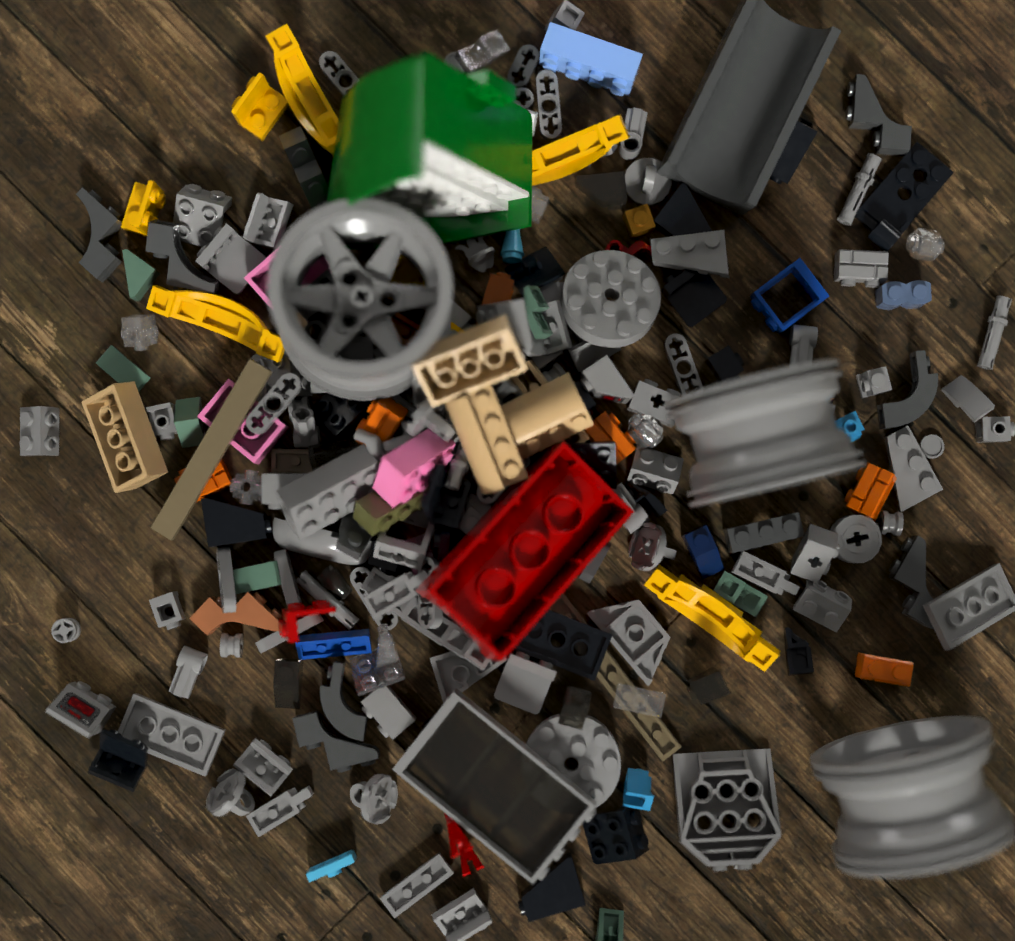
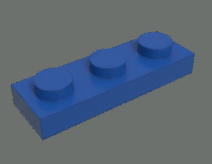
[295,629,372,660]

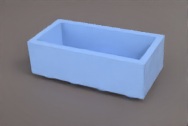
[539,22,643,96]

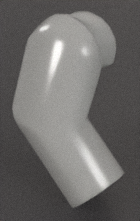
[354,428,385,461]

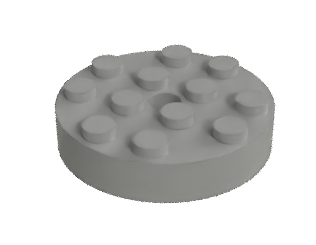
[561,250,661,348]
[522,712,621,814]

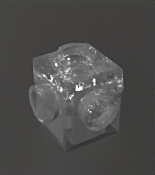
[121,314,159,351]
[230,469,262,505]

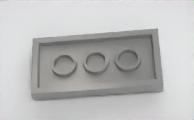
[923,563,1015,651]
[118,693,226,777]

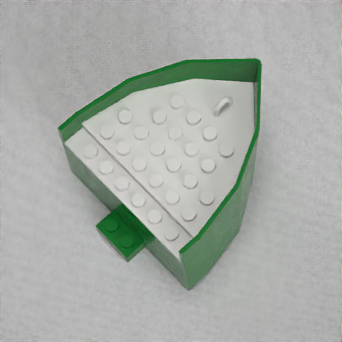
[326,52,532,250]

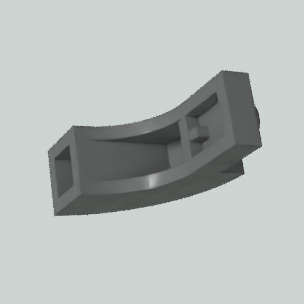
[320,661,368,741]

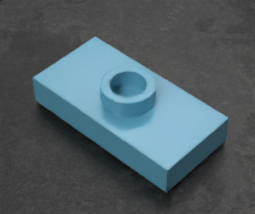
[306,849,357,882]

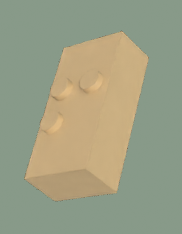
[412,314,528,407]
[82,381,168,493]

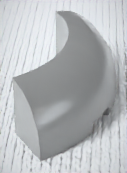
[272,517,374,566]

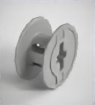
[830,515,882,563]

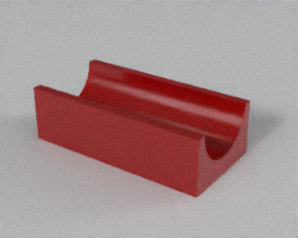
[415,442,634,662]

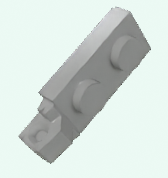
[731,551,800,595]
[361,571,428,620]
[246,785,314,837]

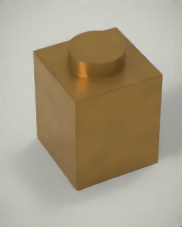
[622,203,656,240]

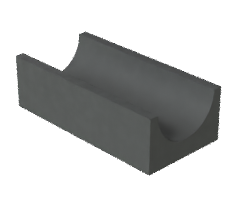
[656,0,841,216]

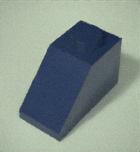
[681,525,724,580]

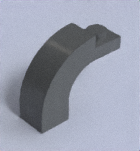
[877,350,938,430]

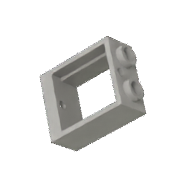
[373,510,435,571]

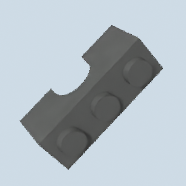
[723,512,805,553]

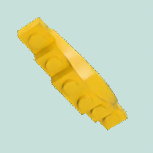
[265,24,339,156]
[532,114,630,186]
[146,285,285,362]
[644,564,780,672]

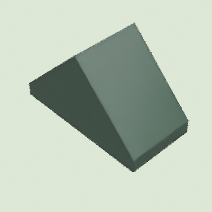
[122,249,160,301]
[174,397,206,448]
[595,908,624,941]

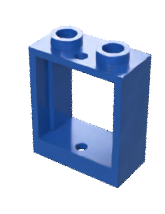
[750,258,829,334]

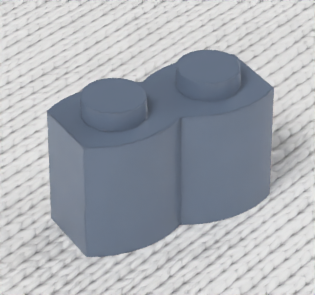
[875,280,932,310]

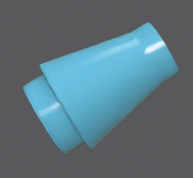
[500,229,524,264]

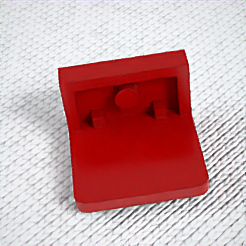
[278,600,336,643]

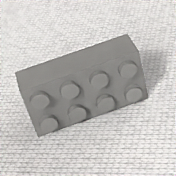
[276,444,379,540]

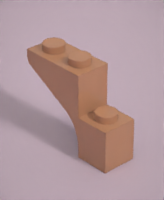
[189,591,282,635]

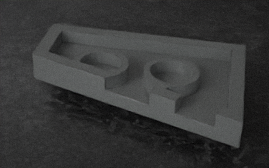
[336,512,373,560]

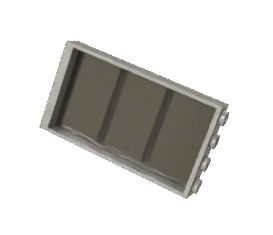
[392,688,597,884]

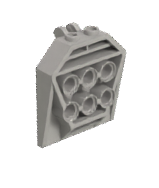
[672,748,781,871]

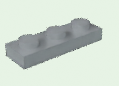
[380,852,454,919]

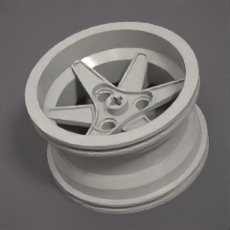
[267,198,453,401]
[664,359,866,508]
[810,716,1015,877]

